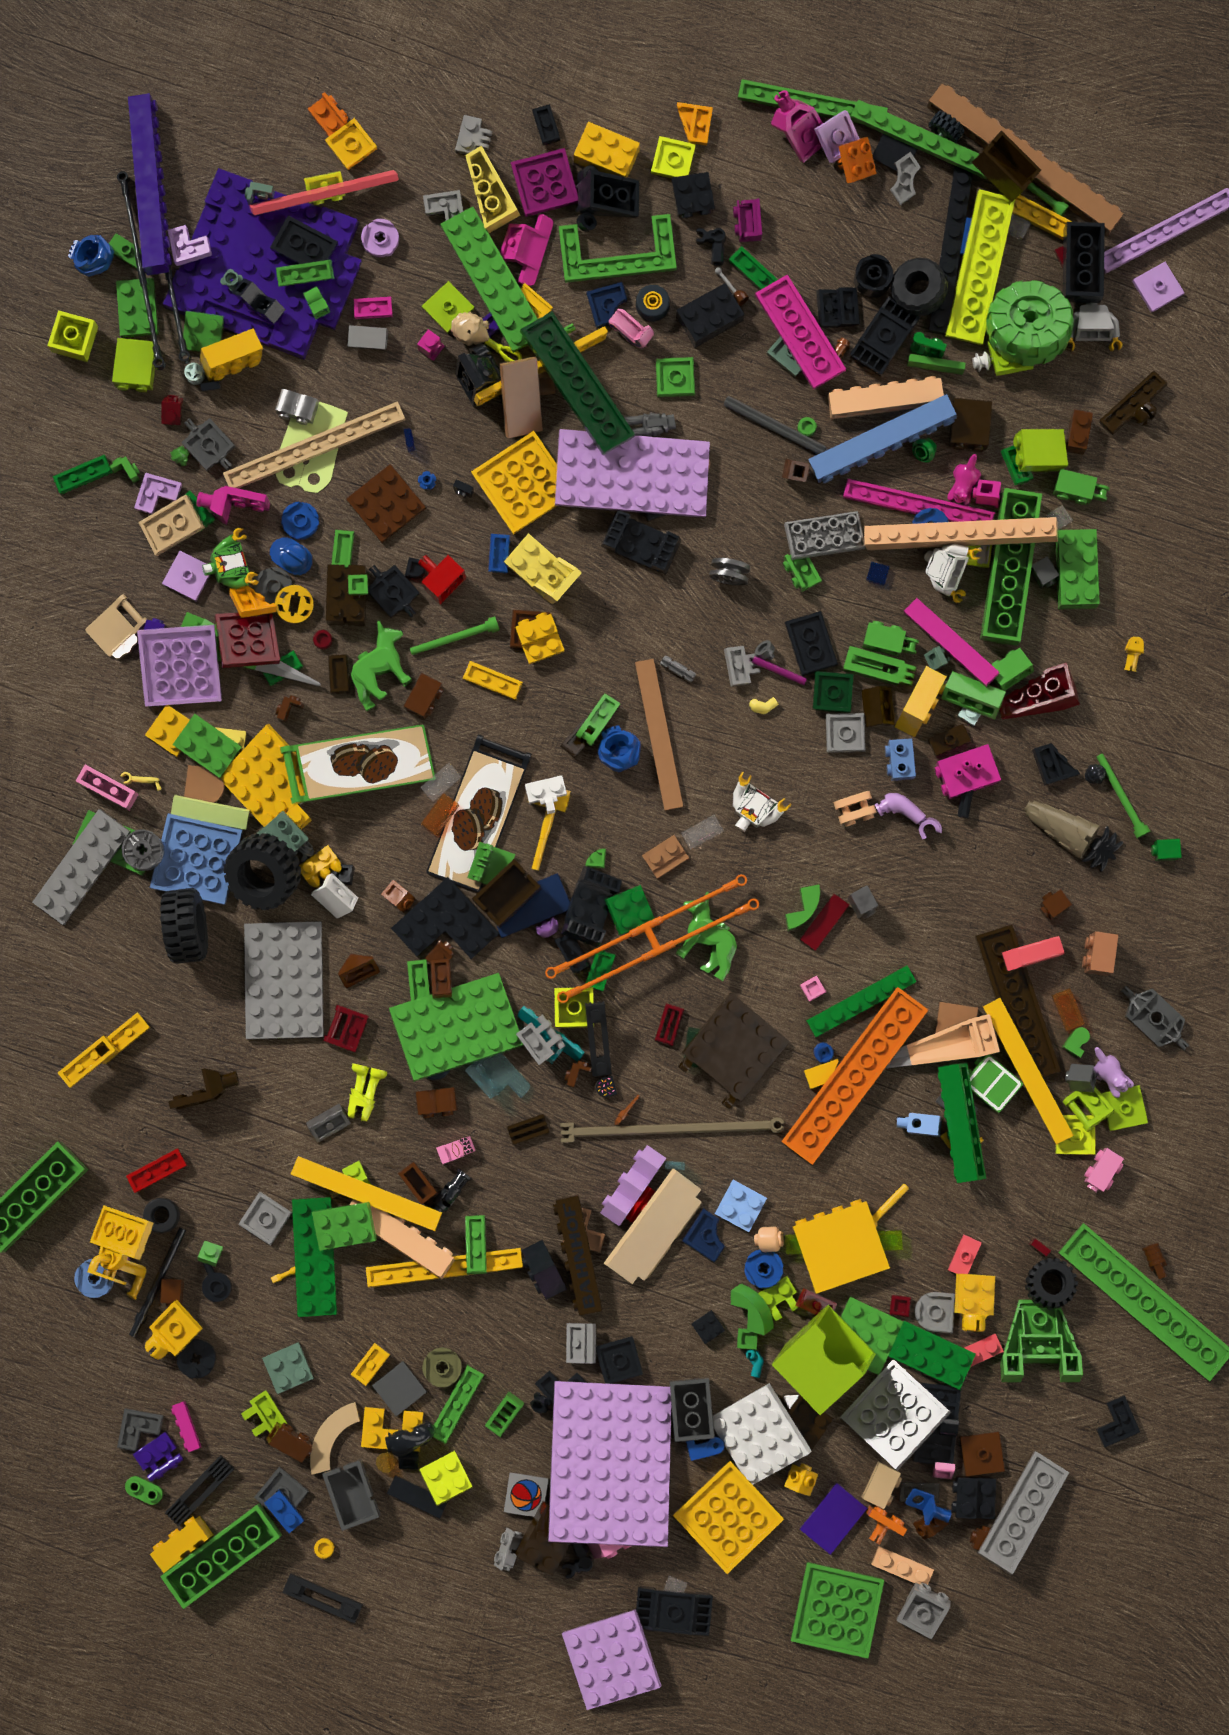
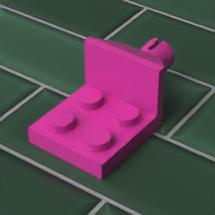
[771,90,823,163]
[196,486,270,524]

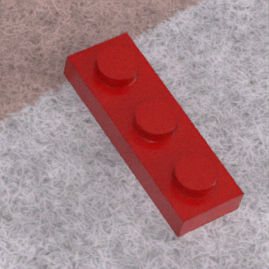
[126,1148,187,1193]

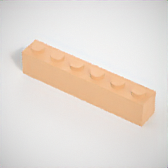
[828,376,944,420]
[350,1199,455,1280]

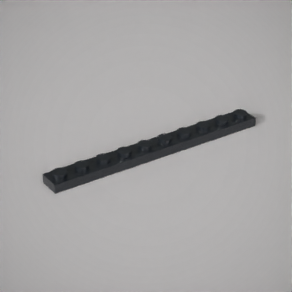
[928,166,973,335]

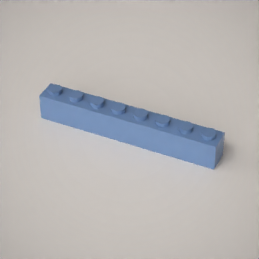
[808,394,957,483]

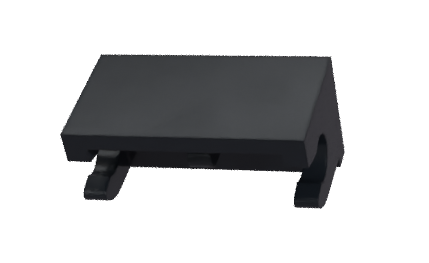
[555,936,590,975]

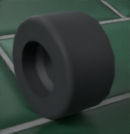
[143,1198,180,1233]

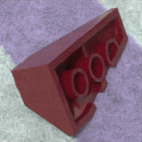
[1000,662,1080,720]

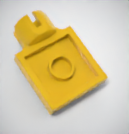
[954,1274,995,1332]
[145,1300,203,1360]

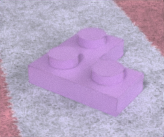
[168,225,212,266]
[134,473,182,515]

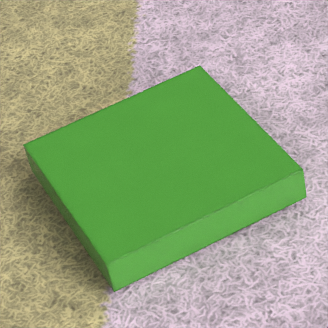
[656,357,695,397]

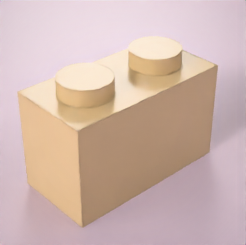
[861,1461,902,1509]

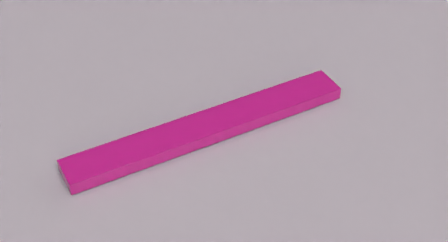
[843,478,995,522]

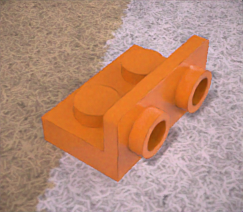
[308,92,348,137]

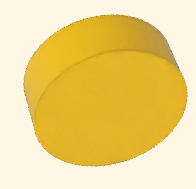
[314,1538,334,1559]

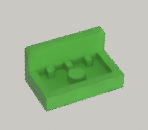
[782,554,822,592]

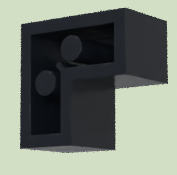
[522,1240,567,1300]

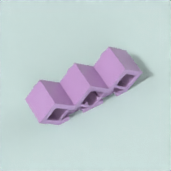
[600,1145,666,1226]

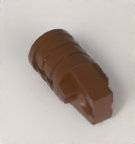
[1142,1242,1167,1279]

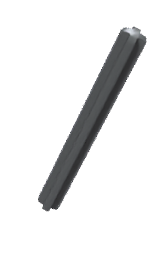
[724,396,826,454]

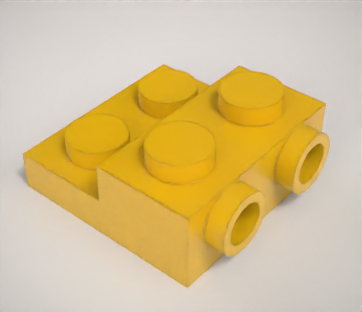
[515,612,565,665]

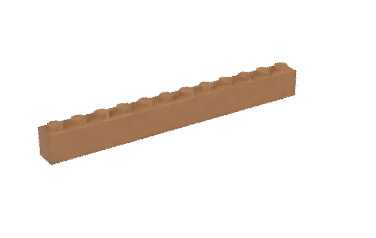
[927,84,1124,237]

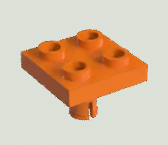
[837,137,877,183]
[866,1505,907,1545]

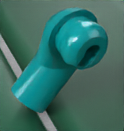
[746,1349,764,1378]

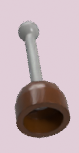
[715,267,749,306]

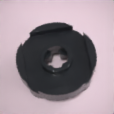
[177,1339,216,1378]

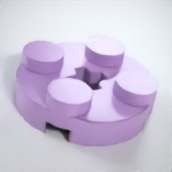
[361,219,399,257]

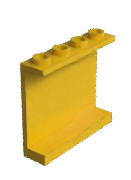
[792,1199,890,1294]

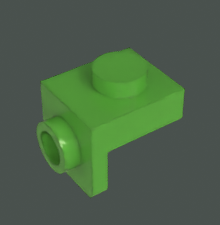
[110,456,140,483]

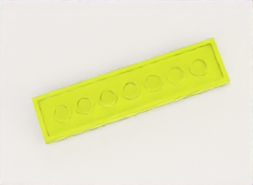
[945,189,1015,345]

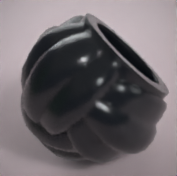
[1085,764,1106,785]

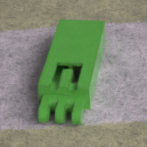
[843,646,917,686]

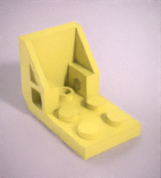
[503,533,582,604]

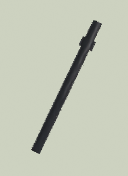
[129,1227,187,1338]

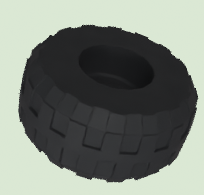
[891,257,948,316]

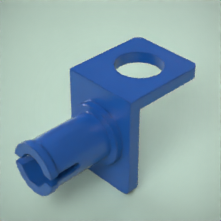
[905,1488,951,1525]

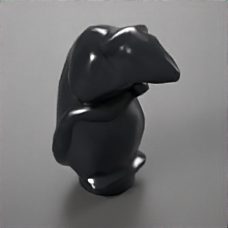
[385,1420,434,1457]

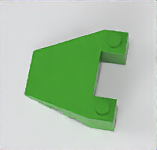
[1000,1300,1083,1382]

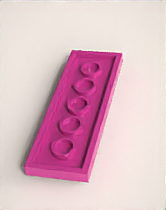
[755,274,846,390]

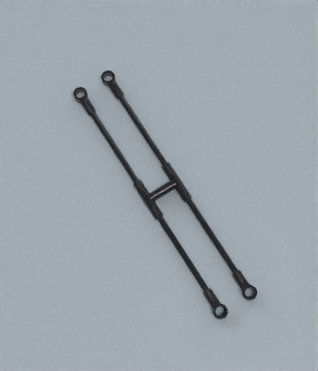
[117,171,191,370]

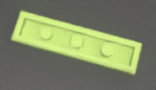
[171,795,250,830]

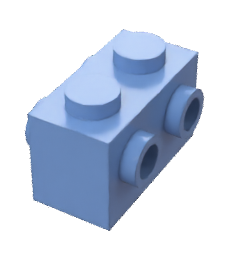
[885,738,916,781]

